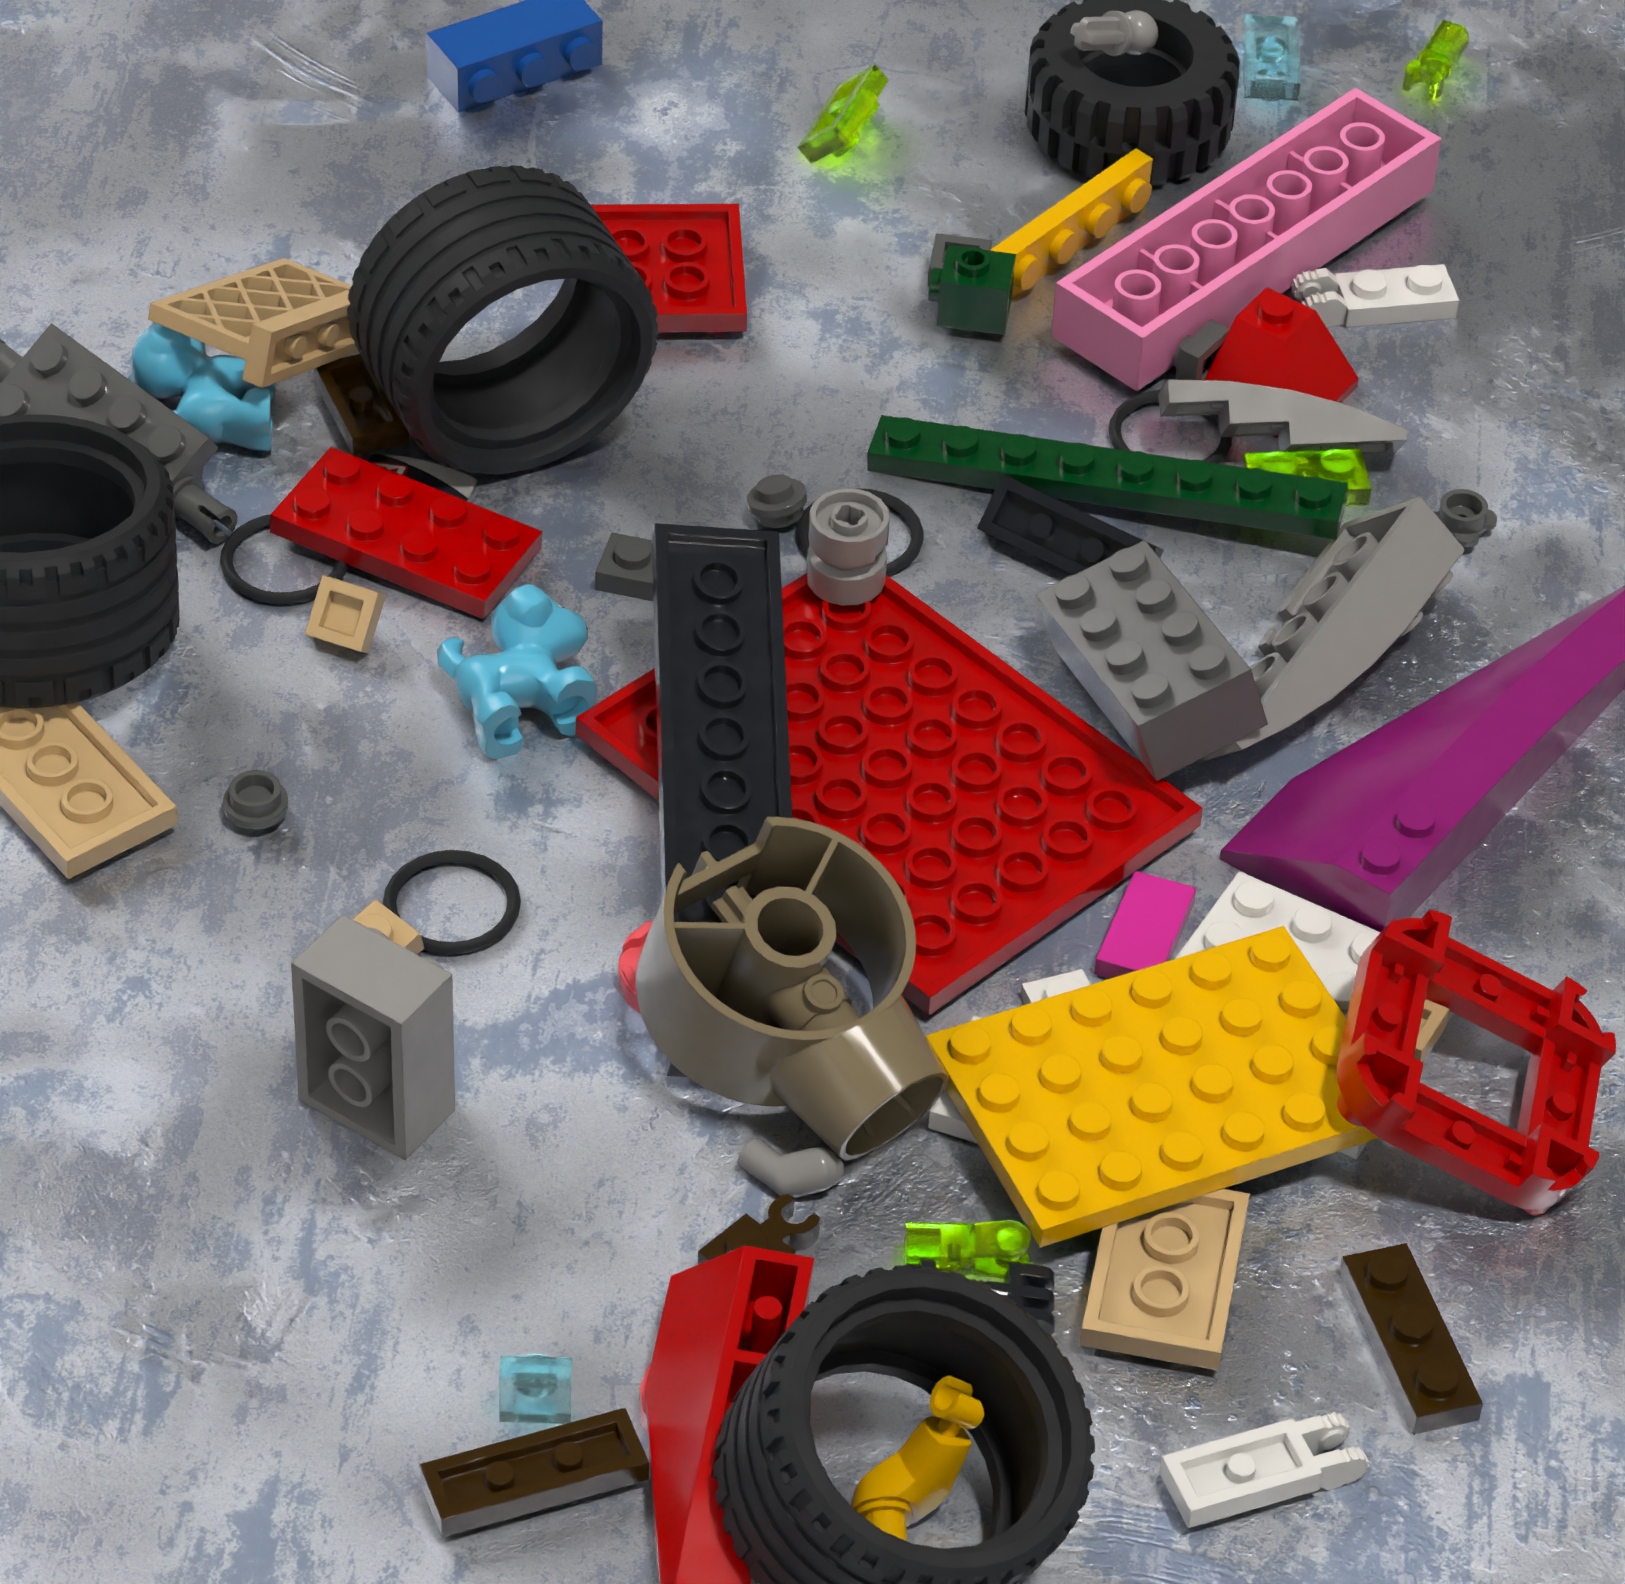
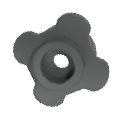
[1434,489,1497,547]

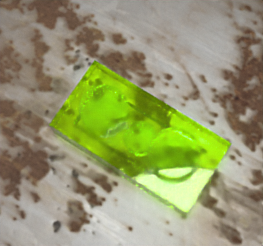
[797,64,889,164]
[1243,449,1372,507]

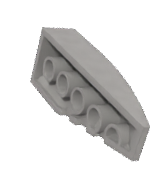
[1202,496,1465,761]

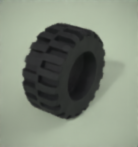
[1025,0,1240,186]

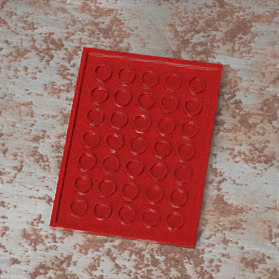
[576,574,1203,1015]

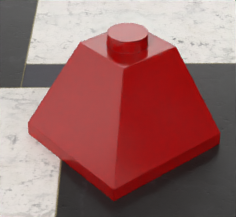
[1204,287,1359,439]

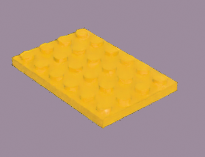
[926,926,1378,1248]

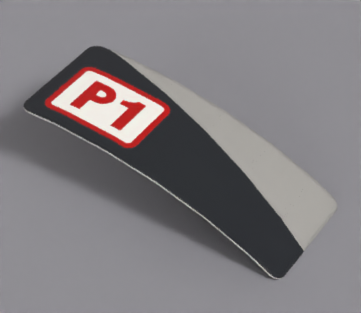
[368,454,477,501]

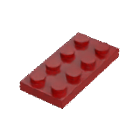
[270,447,543,619]

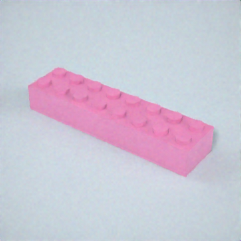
[1051,87,1441,391]

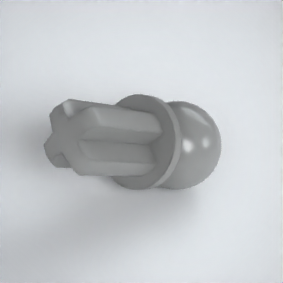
[1070,10,1158,56]

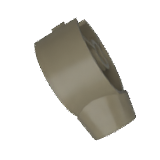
[636,817,949,1161]

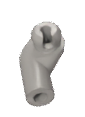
[738,1138,844,1198]

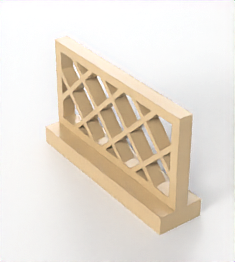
[148,258,359,388]

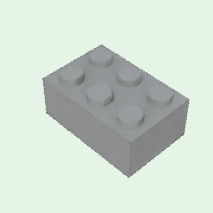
[291,914,455,1160]

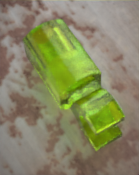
[1402,20,1469,100]

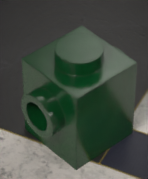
[928,245,1016,335]

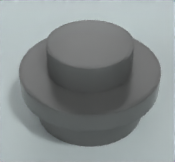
[747,474,807,528]
[223,770,288,829]

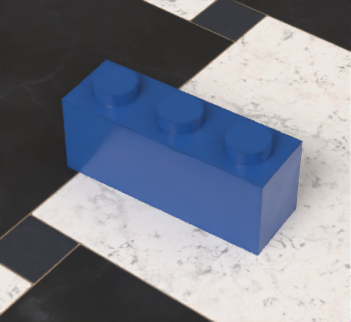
[426,0,603,113]

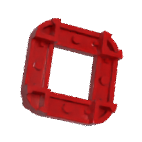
[1336,909,1616,1216]

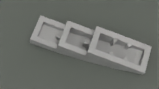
[1159,380,1408,458]

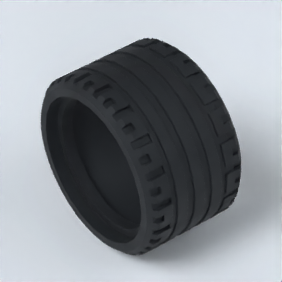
[347,165,658,475]
[0,414,180,708]
[714,1265,1095,1584]

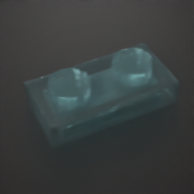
[1242,14,1301,102]

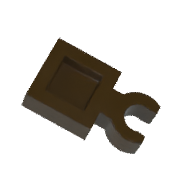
[698,1194,820,1264]

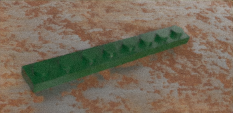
[867,415,1348,540]

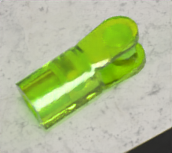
[904,1220,1031,1279]

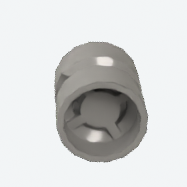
[806,488,890,605]

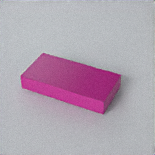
[1094,871,1196,979]

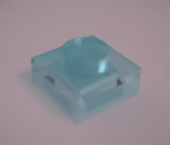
[499,1354,572,1424]

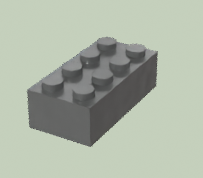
[1036,540,1268,781]

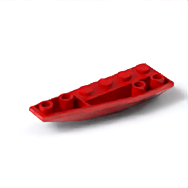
[645,1245,814,1584]

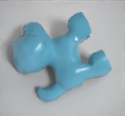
[128,322,275,452]
[436,584,598,760]

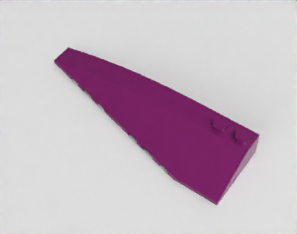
[1220,585,1625,932]

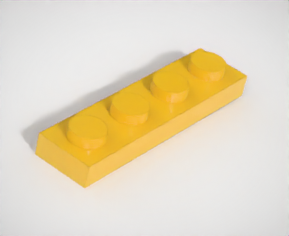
[990,148,1153,297]

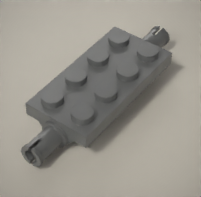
[0,323,238,544]

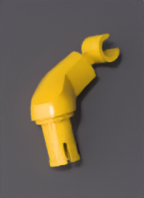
[851,1376,984,1541]

